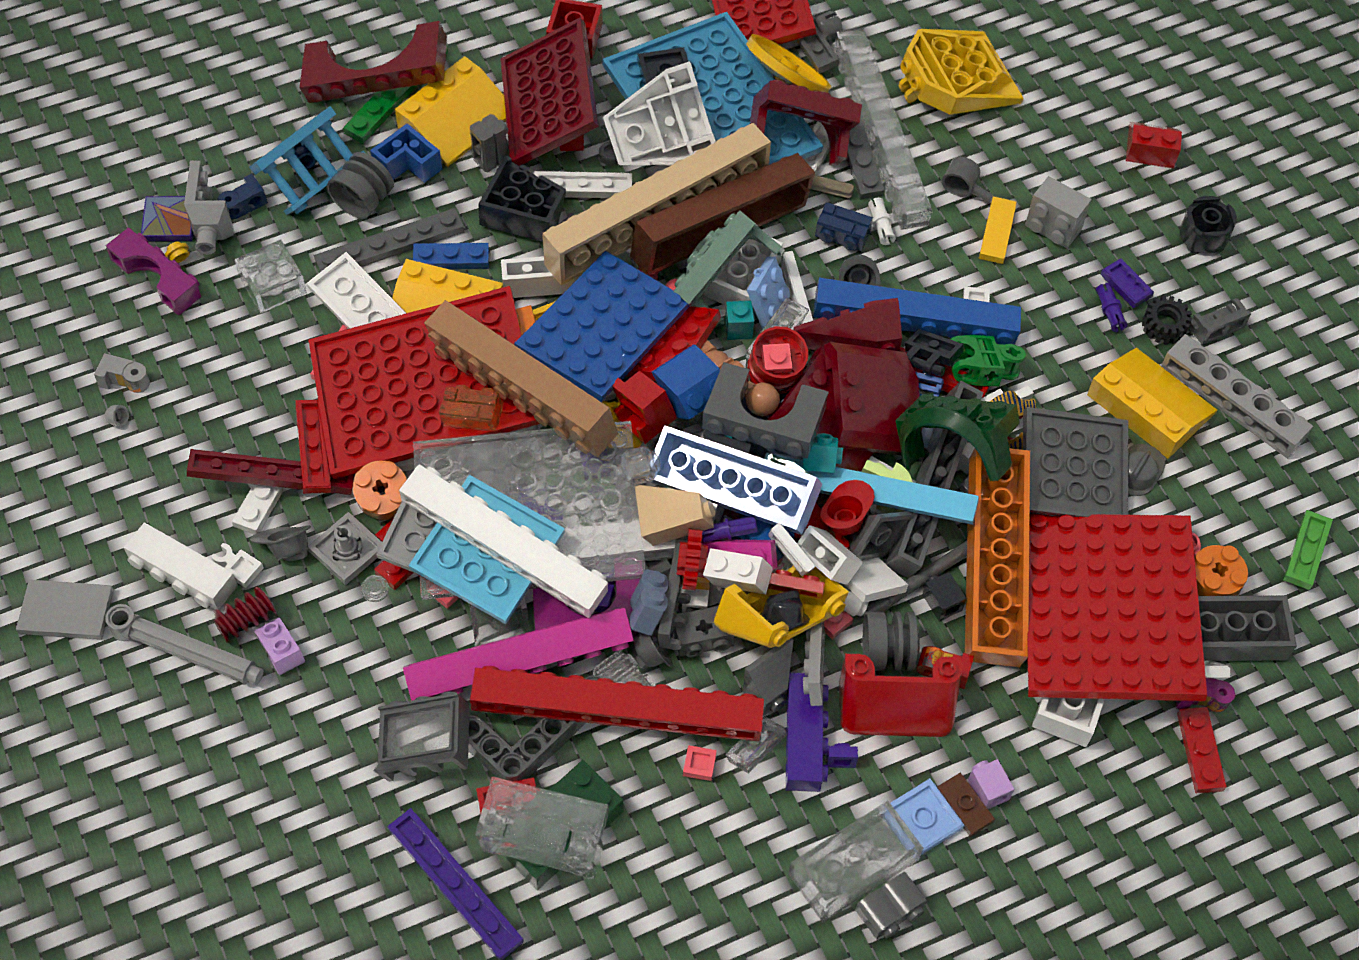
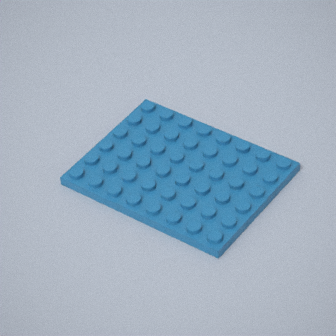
[602,12,823,166]

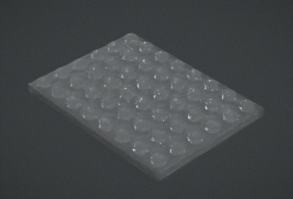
[413,421,645,600]

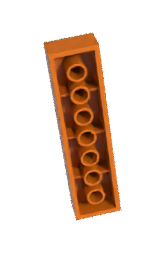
[965,448,1030,667]

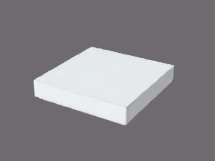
[842,558,908,603]

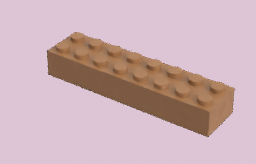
[424,300,618,458]

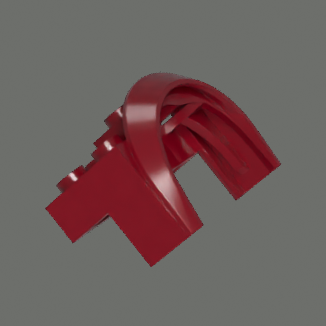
[750,80,862,166]

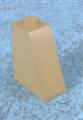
[635,485,715,546]

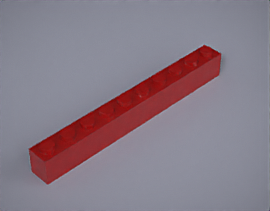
[470,666,764,741]

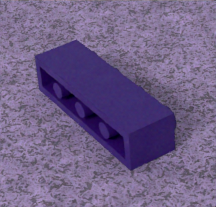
[785,673,828,792]

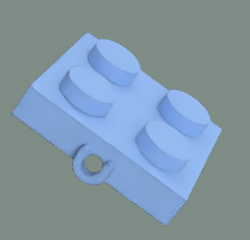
[747,257,790,329]

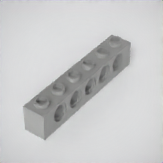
[1161,334,1313,459]

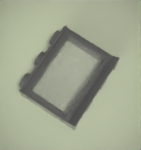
[374,691,469,782]

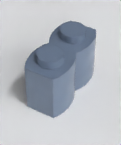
[629,569,669,636]

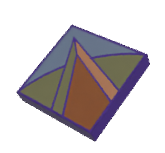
[141,196,193,242]

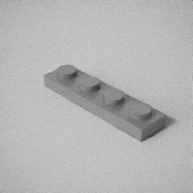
[803,621,825,706]

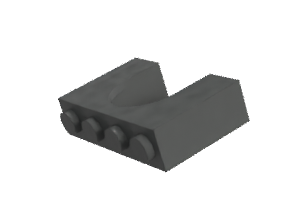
[702,362,828,459]

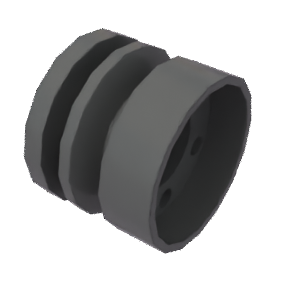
[327,152,394,219]
[862,612,920,671]

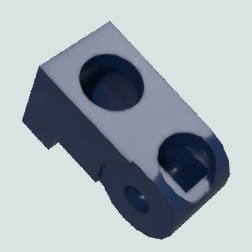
[217,174,268,220]

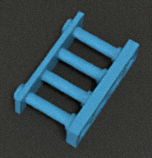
[249,106,365,215]

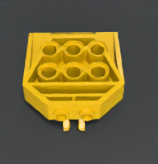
[898,29,1024,115]

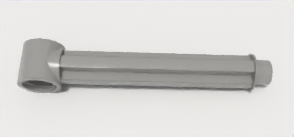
[105,604,264,685]

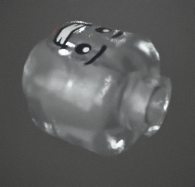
[617,446,661,486]

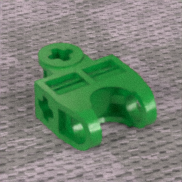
[950,335,1026,387]

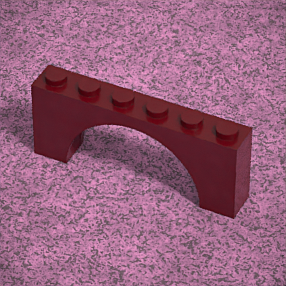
[299,21,447,103]

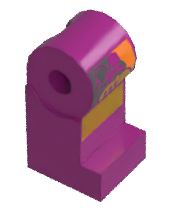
[1176,678,1235,712]

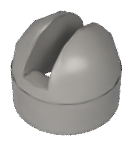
[105,405,129,426]

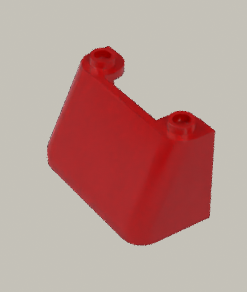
[839,654,962,737]

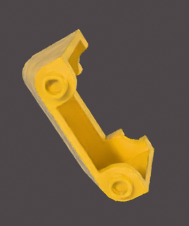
[714,565,849,648]

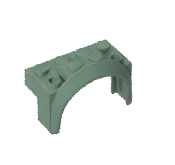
[673,211,785,329]

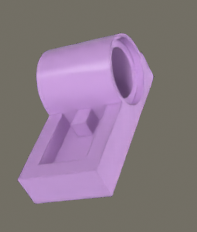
[255,617,305,676]

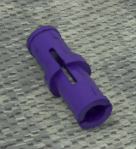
[1096,283,1128,332]

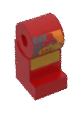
[916,646,974,689]

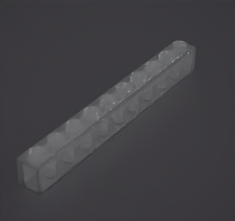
[832,28,932,230]

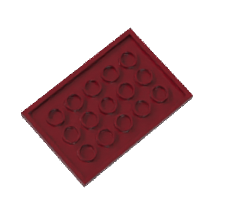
[501,18,599,166]

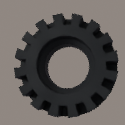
[1142,295,1192,345]

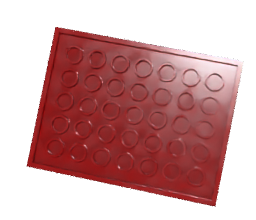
[308,286,540,479]
[1027,514,1207,701]

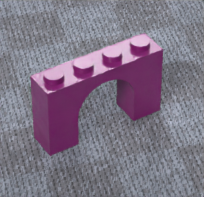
[532,562,643,637]

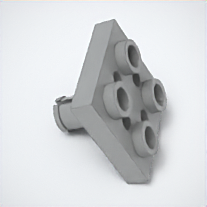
[308,512,382,585]

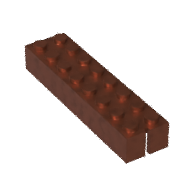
[630,153,815,275]

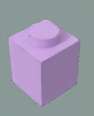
[968,759,1015,809]

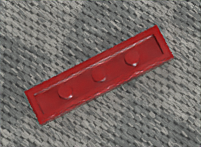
[295,400,331,494]

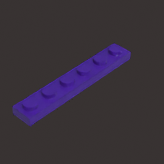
[387,808,524,960]

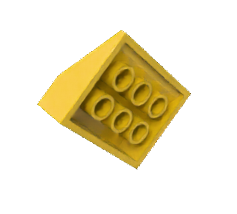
[395,56,506,167]
[392,259,503,313]
[1087,347,1217,459]

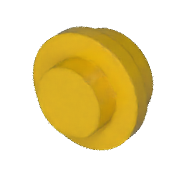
[165,241,190,263]

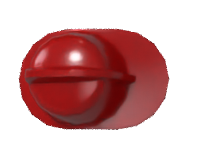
[820,480,875,539]

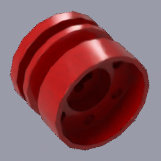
[747,326,808,395]

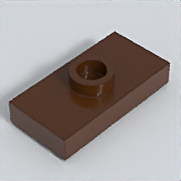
[937,772,995,837]

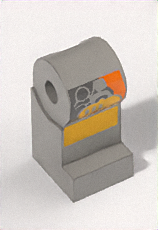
[94,353,150,393]

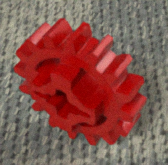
[676,529,708,591]

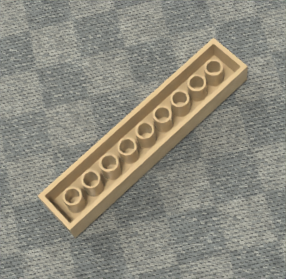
[543,123,771,285]

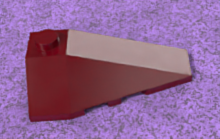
[793,298,902,351]

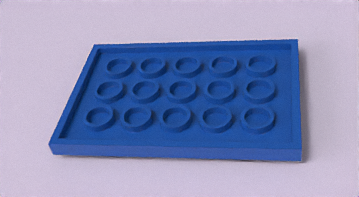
[514,251,690,402]

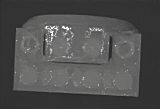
[475,777,609,879]

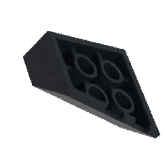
[478,155,566,242]

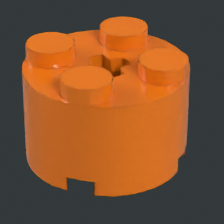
[353,461,407,520]
[1194,545,1248,596]

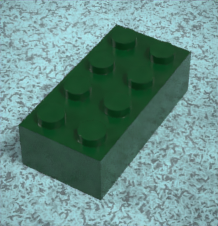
[495,760,624,891]

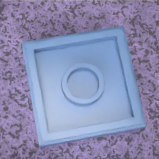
[882,779,964,858]

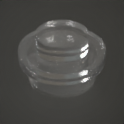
[361,575,389,602]

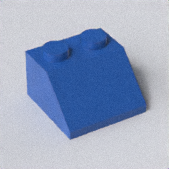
[652,344,720,419]

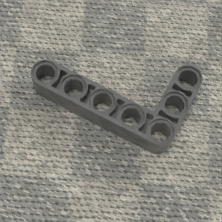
[468,675,601,783]

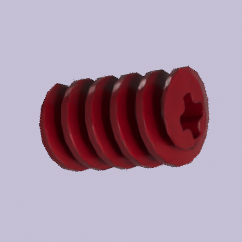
[213,587,277,644]

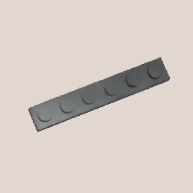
[314,208,464,272]

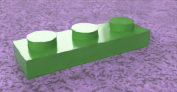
[1283,510,1333,590]

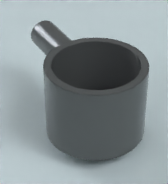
[942,157,993,203]

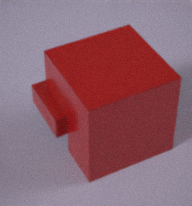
[612,371,677,444]

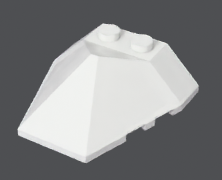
[603,61,716,165]

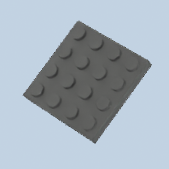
[1023,407,1128,517]

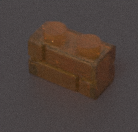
[439,385,503,432]

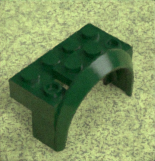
[895,394,1020,481]

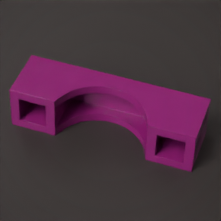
[105,227,201,316]

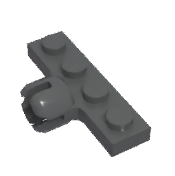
[795,11,843,74]

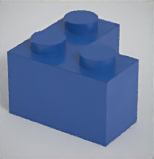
[370,124,442,183]

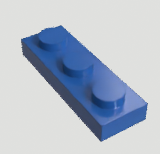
[413,243,489,269]

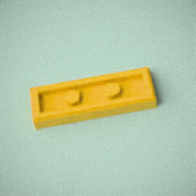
[979,196,1017,264]

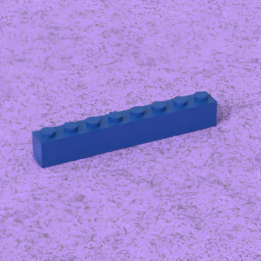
[813,278,1021,345]

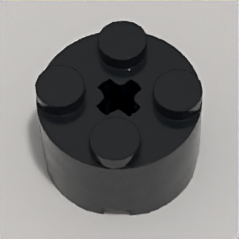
[1180,196,1237,254]

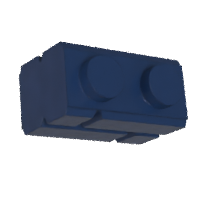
[815,202,873,251]

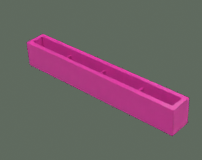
[403,606,634,701]

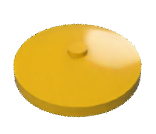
[746,34,831,93]

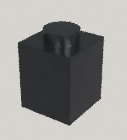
[922,572,967,621]

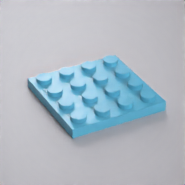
[408,475,565,624]

